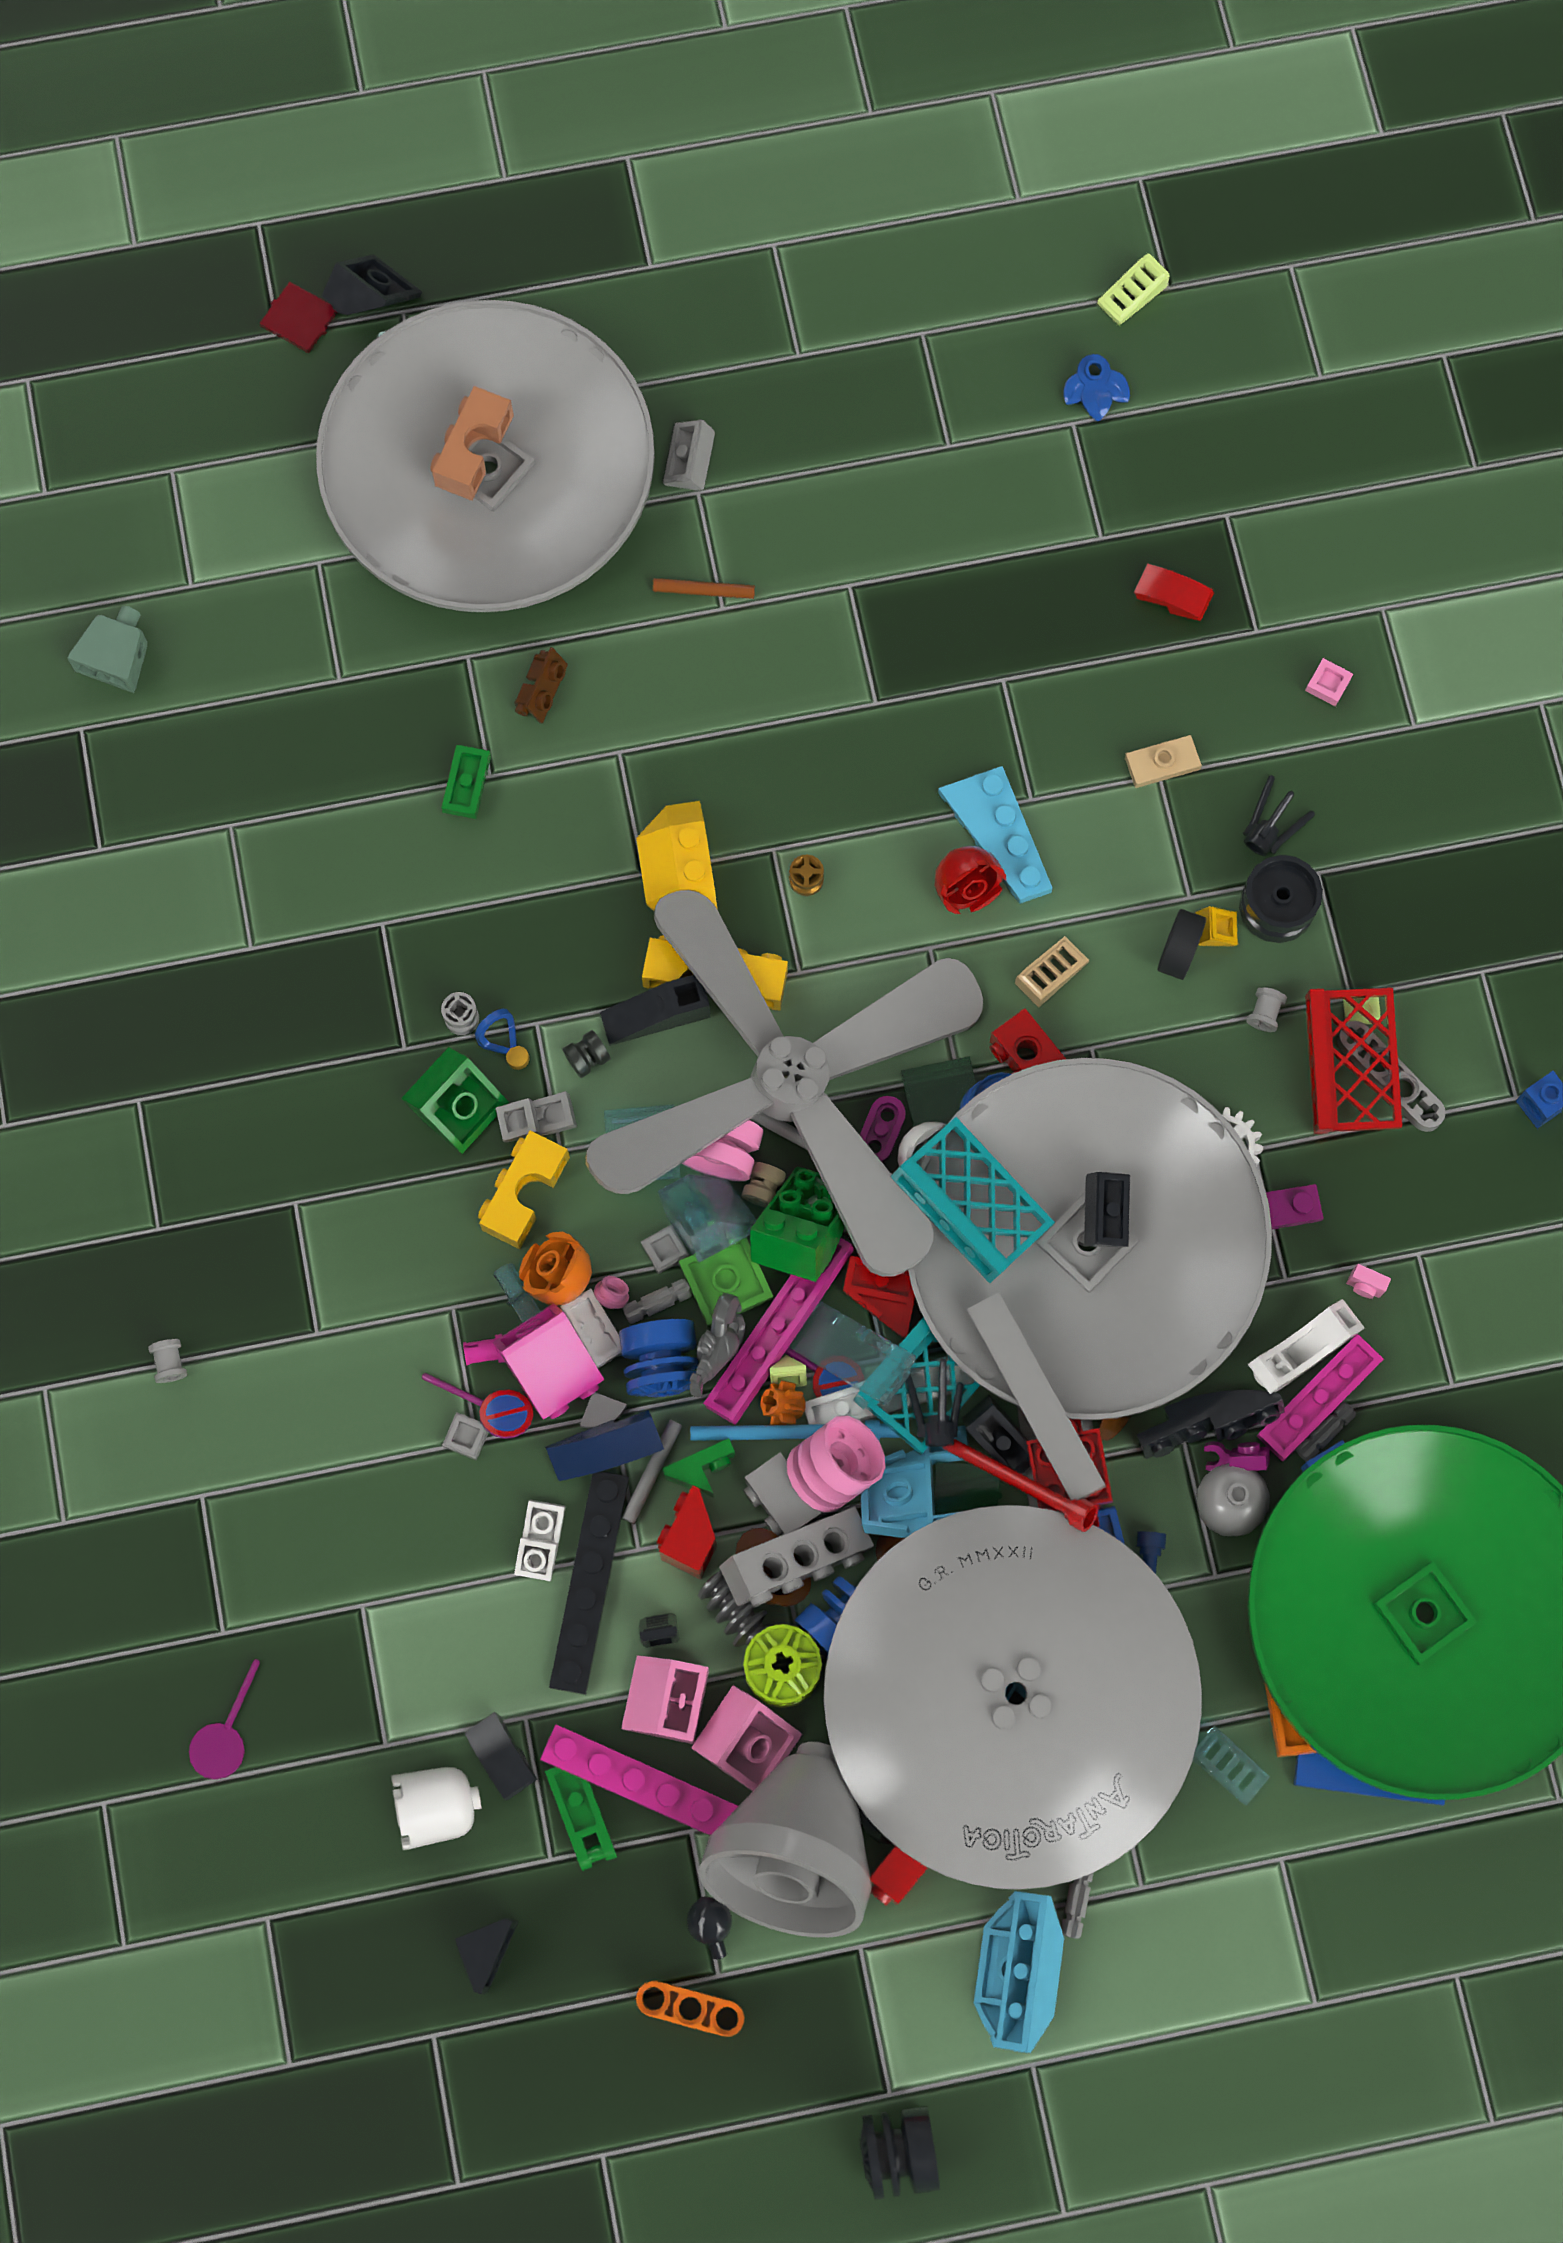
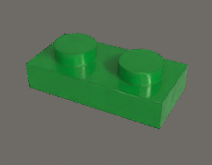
[441,745,491,819]

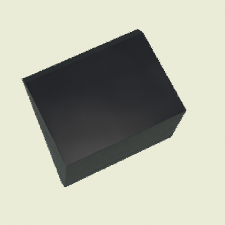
[455,1918,518,1994]

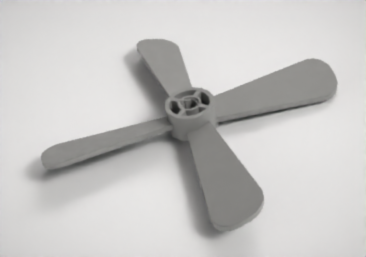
[586,890,983,1276]

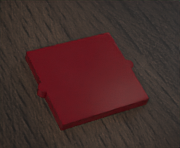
[260,281,338,354]

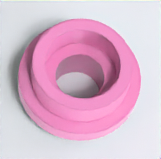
[594,1276,629,1309]

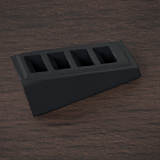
[639,1613,680,1648]

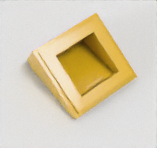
[1195,906,1238,946]

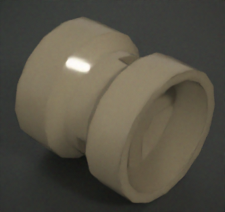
[741,1162,786,1208]

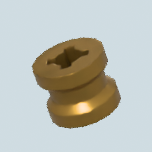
[789,854,824,896]

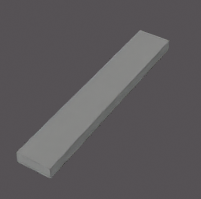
[967,1292,1106,1500]

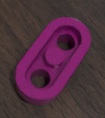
[860,1096,906,1163]

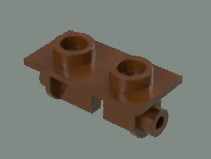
[514,647,568,724]

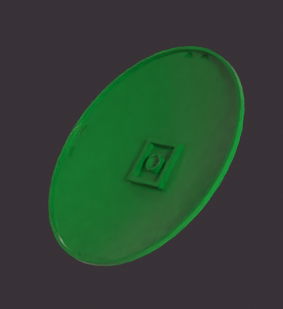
[1248,1425,1563,1800]

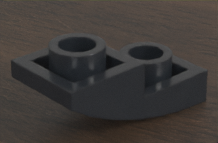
[465,1712,537,1801]

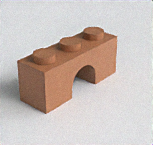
[430,386,514,501]

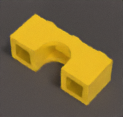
[478,1130,570,1250]

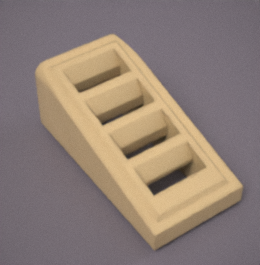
[1015,936,1089,1007]

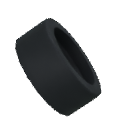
[1157,909,1206,980]

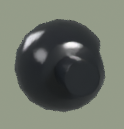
[687,1896,732,1960]

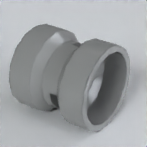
[441,992,479,1035]

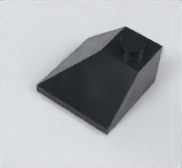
[322,254,422,315]

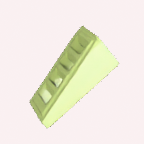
[1097,253,1170,326]

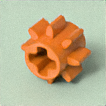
[760,1381,806,1425]

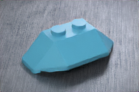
[974,1891,1064,2053]

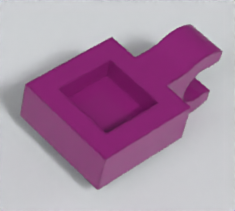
[1204,1441,1270,1471]

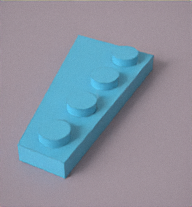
[938,766,1053,904]

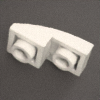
[514,1499,566,1581]

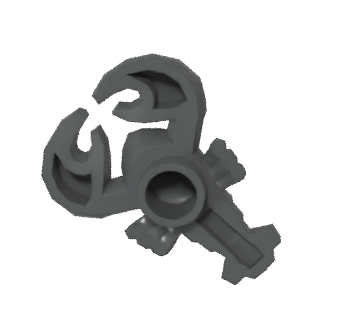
[689,1293,745,1398]

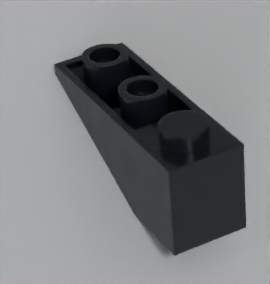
[600,975,711,1046]

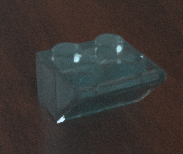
[658,1174,757,1263]

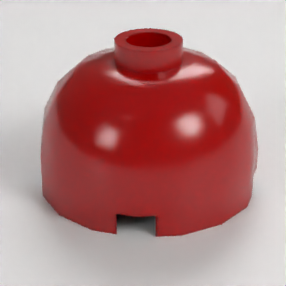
[935,846,1006,914]

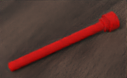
[942,1438,1098,1532]

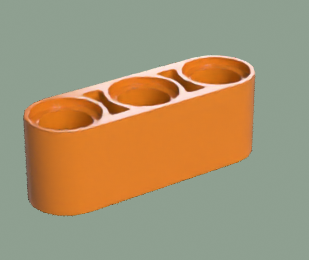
[636,1981,744,2037]

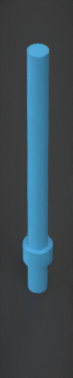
[690,1420,904,1442]

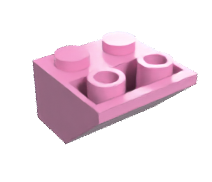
[621,1655,709,1744]

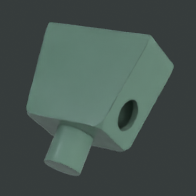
[68,606,147,693]

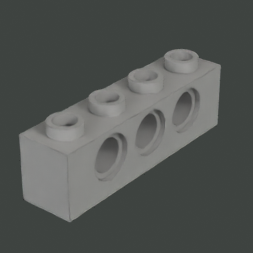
[719,1506,874,1607]

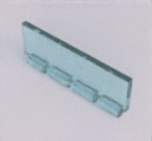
[789,1301,916,1406]

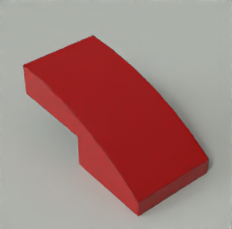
[1134,564,1214,621]

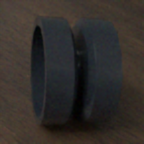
[1239,855,1323,943]

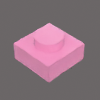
[1305,658,1353,707]
[1346,1264,1391,1299]

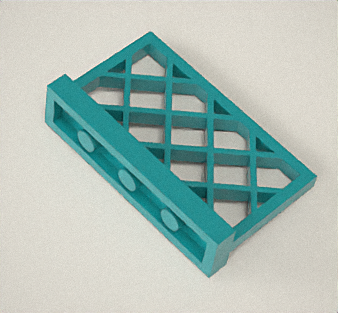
[891,1117,1055,1284]
[853,1317,980,1455]

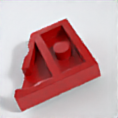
[843,1255,915,1338]

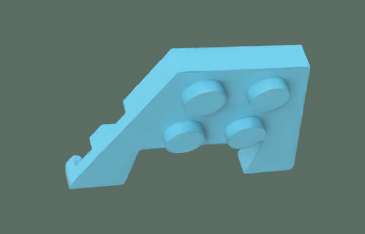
[861,1425,969,1538]

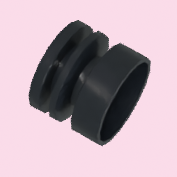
[860,2106,940,2200]

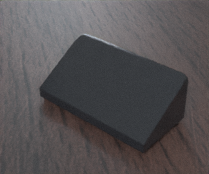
[1084,1172,1130,1247]

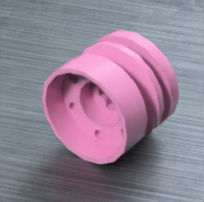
[787,1416,885,1513]

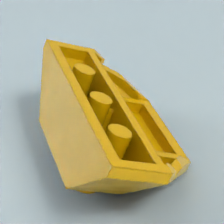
[636,801,718,911]

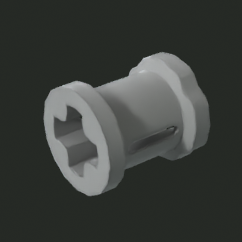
[1246,987,1287,1032]
[148,1339,187,1383]

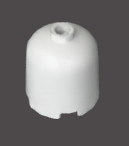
[391,1767,481,1850]

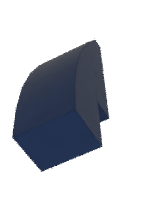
[545,1410,664,1481]

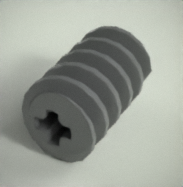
[698,1570,776,1647]

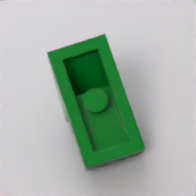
[662,1438,735,1497]

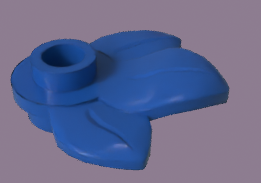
[1064,354,1130,421]

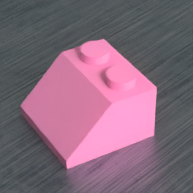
[691,1686,802,1791]

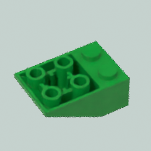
[750,1166,845,1282]

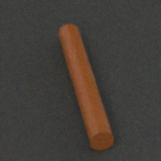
[653,578,755,599]

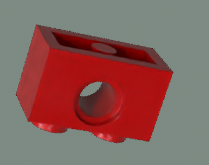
[989,1008,1066,1074]
[870,1846,927,1906]

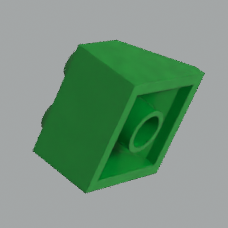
[401,1047,509,1154]

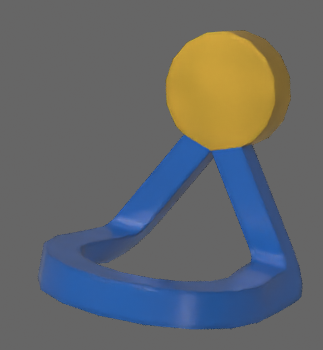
[475,1009,530,1070]

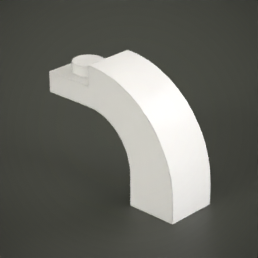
[1248,1299,1365,1394]

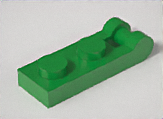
[545,1767,617,1871]

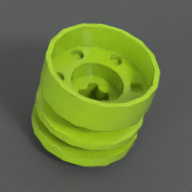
[743,1624,822,1708]

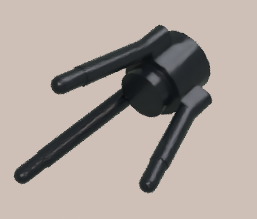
[1243,775,1315,856]
[905,1359,964,1447]

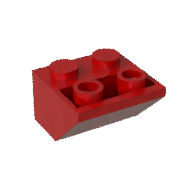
[656,1485,717,1580]

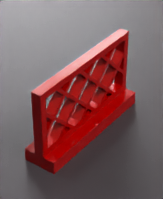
[1305,988,1403,1134]

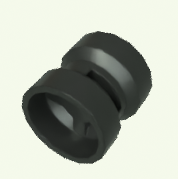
[562,1030,611,1078]

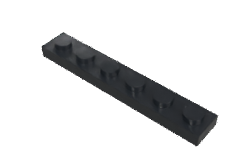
[549,1471,629,1695]

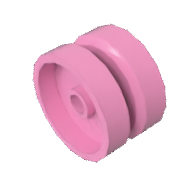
[681,1120,763,1181]

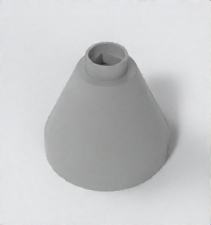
[699,1742,871,1938]

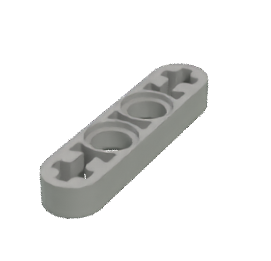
[1337,1021,1446,1132]

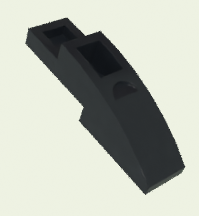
[1137,1390,1285,1459]

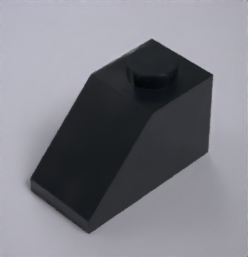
[962,1395,1031,1474]

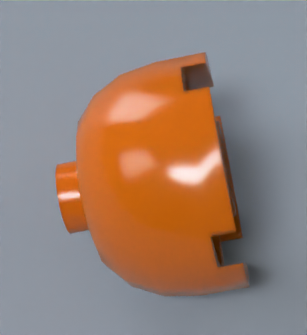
[519,1231,592,1305]

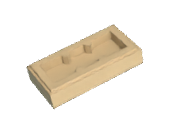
[1125,735,1202,788]

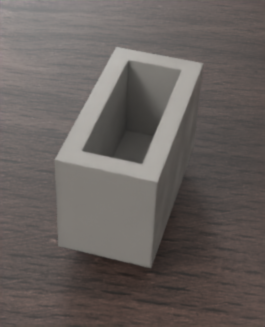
[743,1452,823,1536]

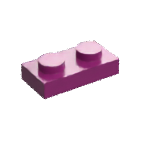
[1266,1184,1324,1229]

